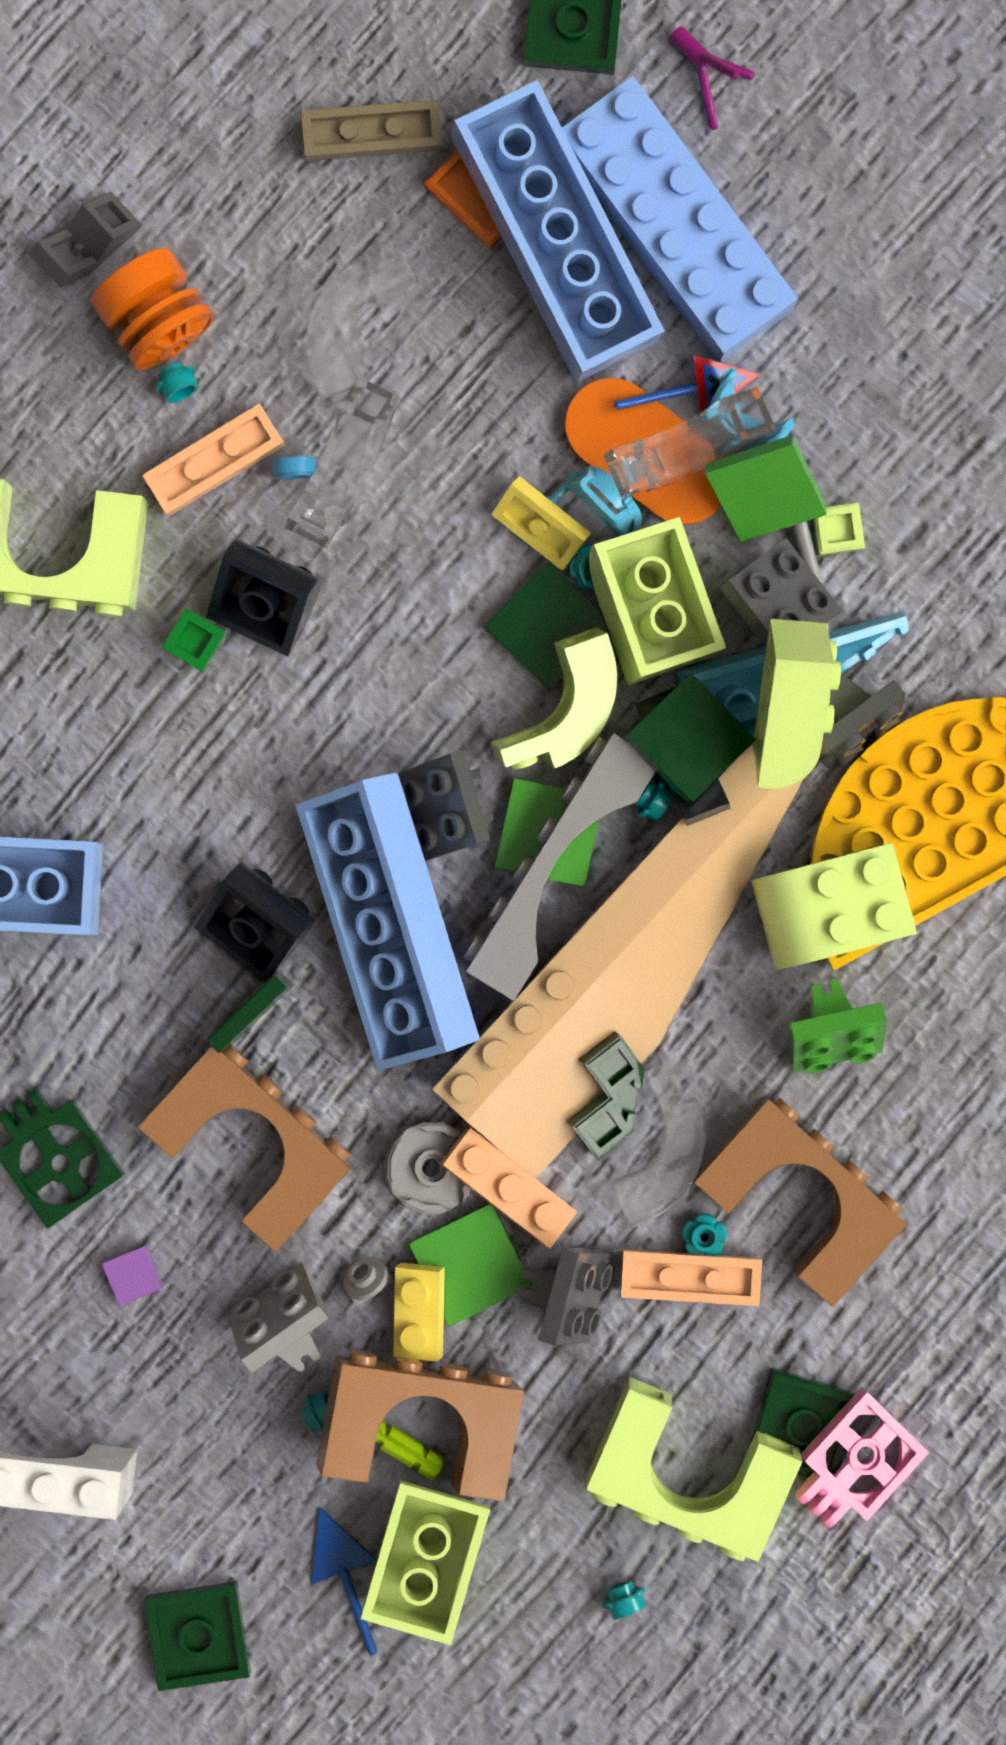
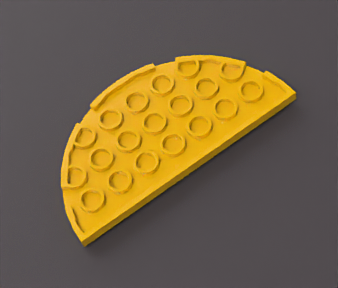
[810,697,1006,971]

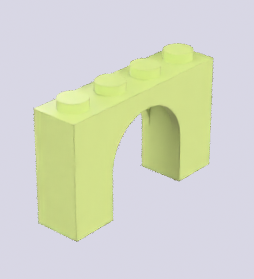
[0,479,148,617]
[586,1376,802,1562]

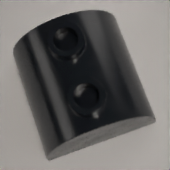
[206,539,322,657]
[194,862,315,983]

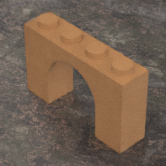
[138,1045,353,1253]
[691,1097,907,1308]
[316,1350,524,1501]

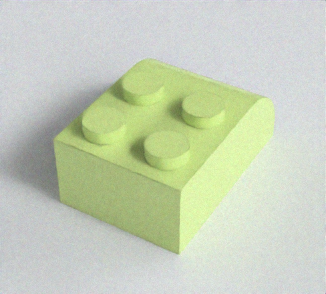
[589,517,726,686]
[753,619,841,789]
[751,843,917,969]
[361,1480,490,1645]

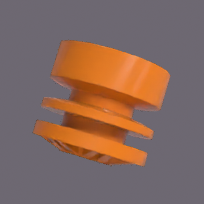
[90,247,215,370]

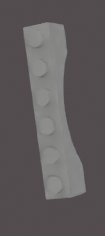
[462,733,656,1001]

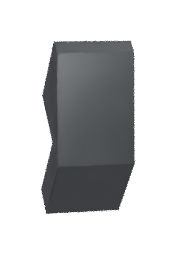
[30,192,141,287]

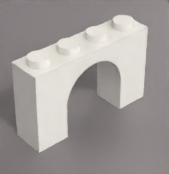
[0,1433,137,1520]

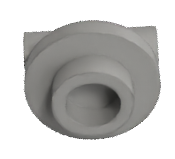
[343,1257,395,1307]

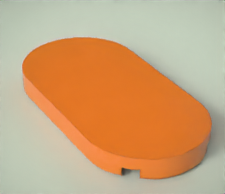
[565,378,725,526]

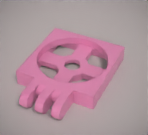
[795,1388,929,1528]

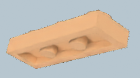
[142,403,285,517]
[440,1127,577,1249]
[620,1249,762,1306]

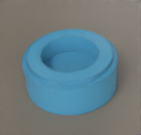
[270,456,317,479]

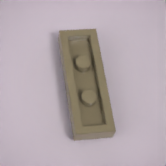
[301,100,442,161]

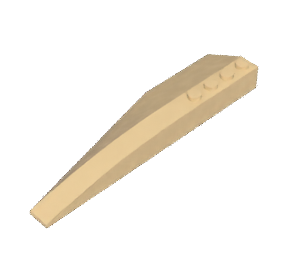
[432,744,804,1179]

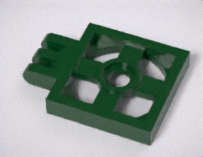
[0,1087,125,1229]

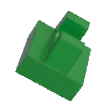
[162,608,227,673]

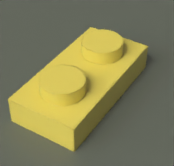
[491,476,591,571]
[394,1263,445,1362]

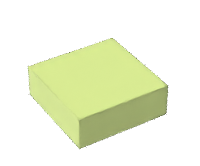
[813,503,865,556]

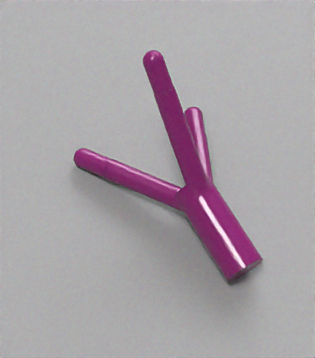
[670,26,755,130]

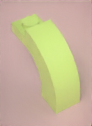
[490,627,617,769]

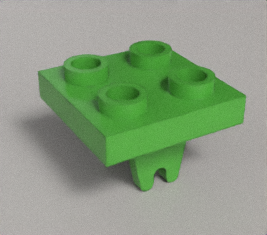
[789,979,886,1074]

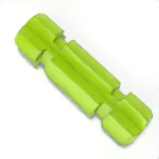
[375,1420,445,1480]

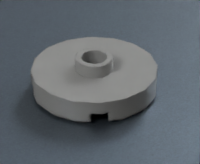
[385,1122,471,1214]

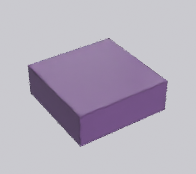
[102,1244,164,1306]

